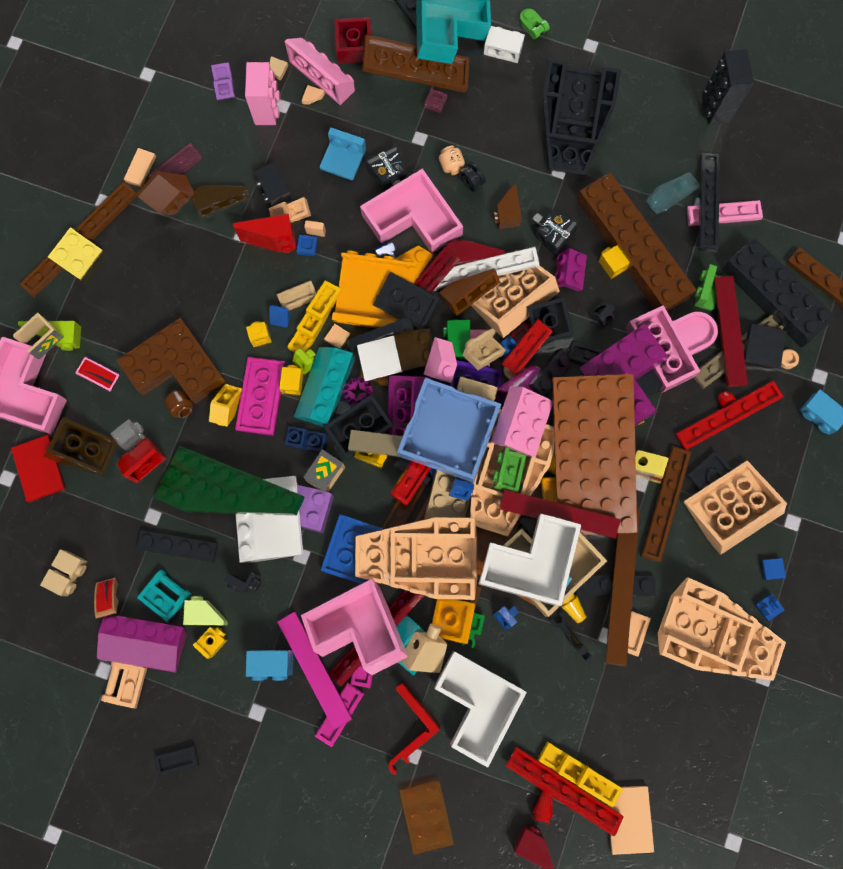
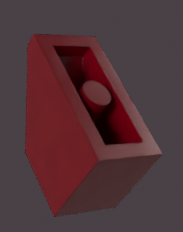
[513,825,554,869]

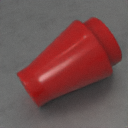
[532,790,553,823]

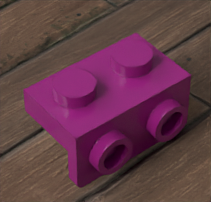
[555,248,587,291]

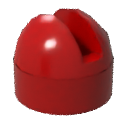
[718,391,736,408]

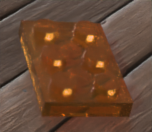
[400,780,454,855]

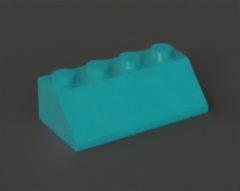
[294,347,355,427]

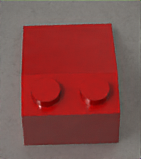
[233,214,297,253]

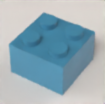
[246,650,293,681]

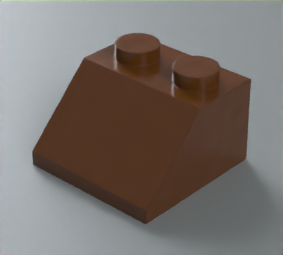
[137,171,195,215]

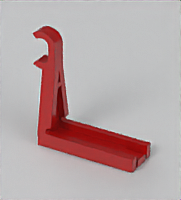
[389,681,441,775]

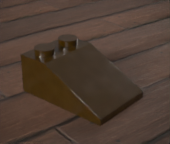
[374,329,433,378]
[43,417,118,476]

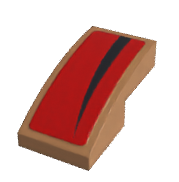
[94,578,119,618]

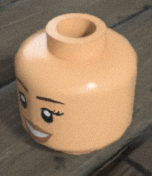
[439,146,465,175]

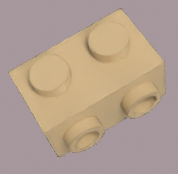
[463,328,505,370]

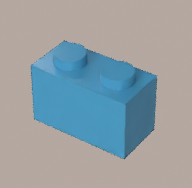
[799,390,843,435]

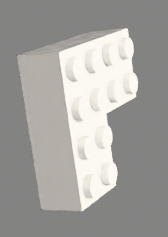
[479,514,581,606]
[434,651,527,767]

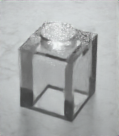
[110,419,145,451]

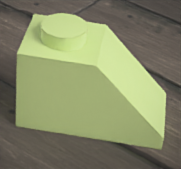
[183,597,228,625]

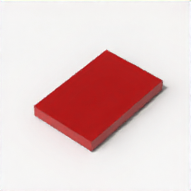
[11,435,66,502]

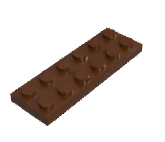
[362,35,469,93]

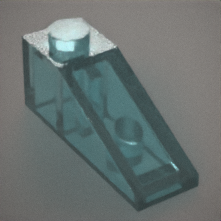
[646,172,700,214]

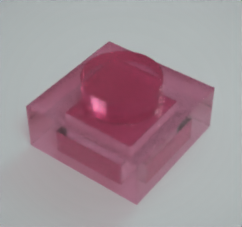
[424,89,448,113]

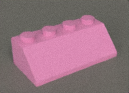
[285,38,355,105]

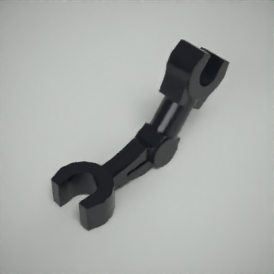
[550,612,592,662]

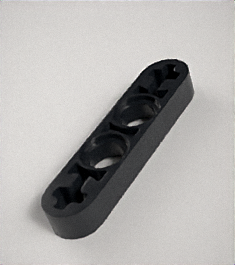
[346,318,414,352]

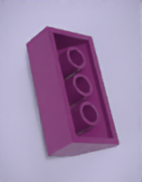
[387,375,432,436]
[97,615,187,673]

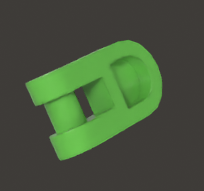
[519,9,550,39]

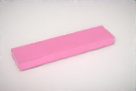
[686,200,763,226]

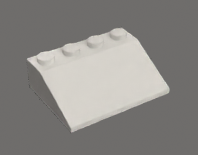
[236,476,303,563]

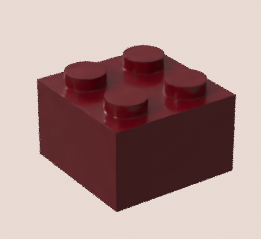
[335,17,372,64]

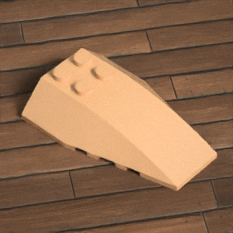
[470,409,554,536]
[355,517,477,600]
[658,578,786,681]

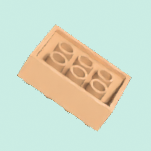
[471,266,560,338]
[684,461,787,555]

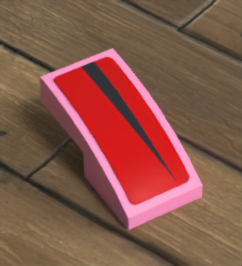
[76,357,120,392]

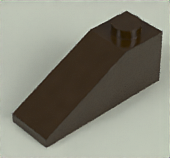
[191,185,251,218]

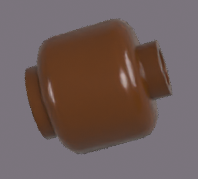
[164,390,193,418]

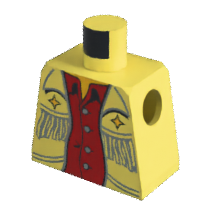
[635,450,668,484]

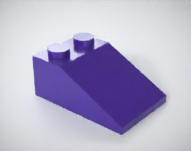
[440,360,503,403]

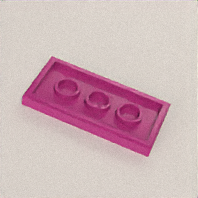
[235,357,286,436]

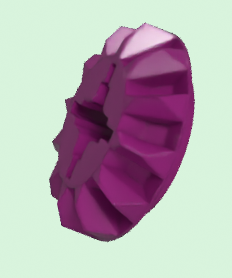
[342,377,373,406]

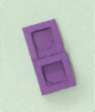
[211,62,235,100]

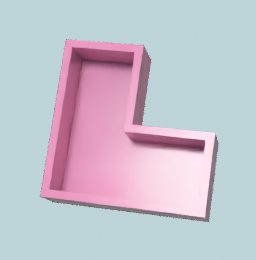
[360,169,463,254]
[0,337,67,435]
[301,579,408,675]

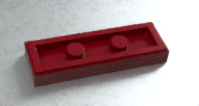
[414,246,460,293]

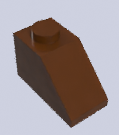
[493,185,522,229]

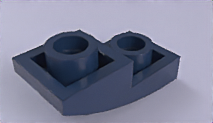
[284,427,329,453]

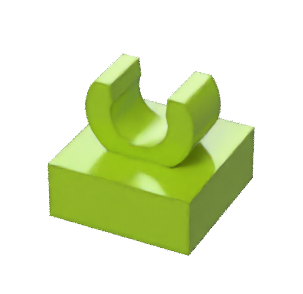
[293,348,316,374]

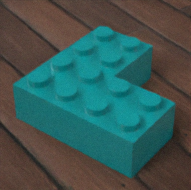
[416,0,491,64]

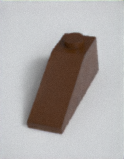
[439,268,500,316]

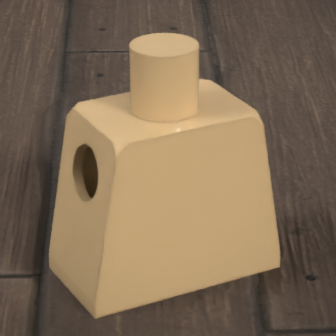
[401,624,447,673]

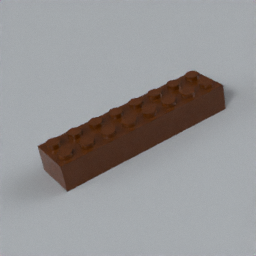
[577,172,696,312]

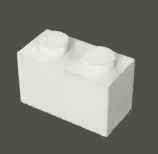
[484,26,525,63]

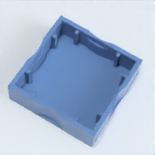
[397,378,501,483]

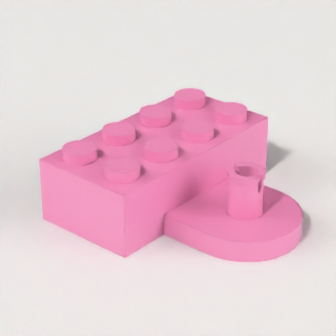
[625,306,718,393]

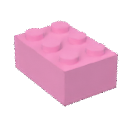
[245,62,280,125]
[491,387,553,457]

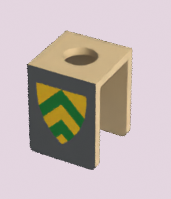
[13,313,64,360]
[304,450,345,492]

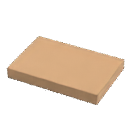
[607,786,654,855]

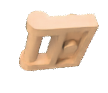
[101,662,147,709]

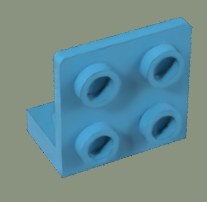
[320,128,366,180]

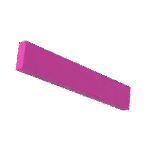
[278,612,352,730]

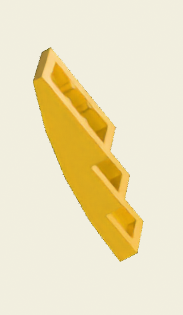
[288,281,341,353]
[537,742,623,807]

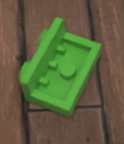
[694,264,722,311]
[492,447,526,493]

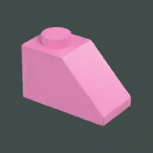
[424,337,457,383]

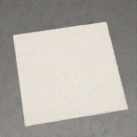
[357,336,402,381]

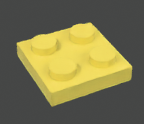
[48,228,103,280]

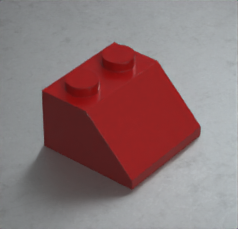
[117,438,166,483]

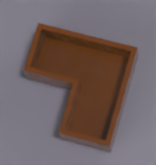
[116,318,227,404]

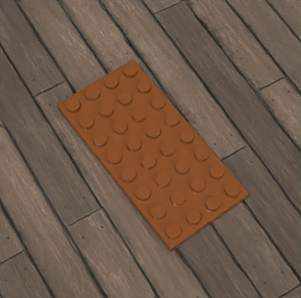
[552,374,637,535]

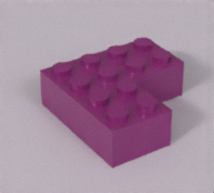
[580,324,669,426]

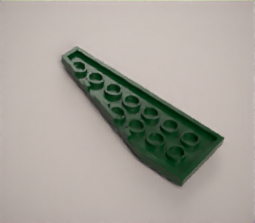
[153,446,305,516]

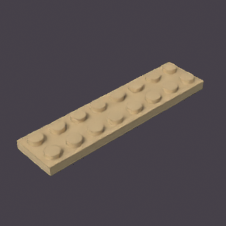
[424,377,498,520]

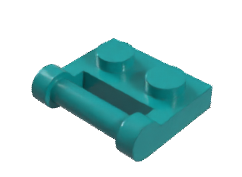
[137,569,192,622]

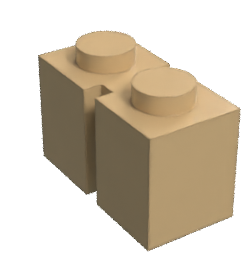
[40,549,87,597]

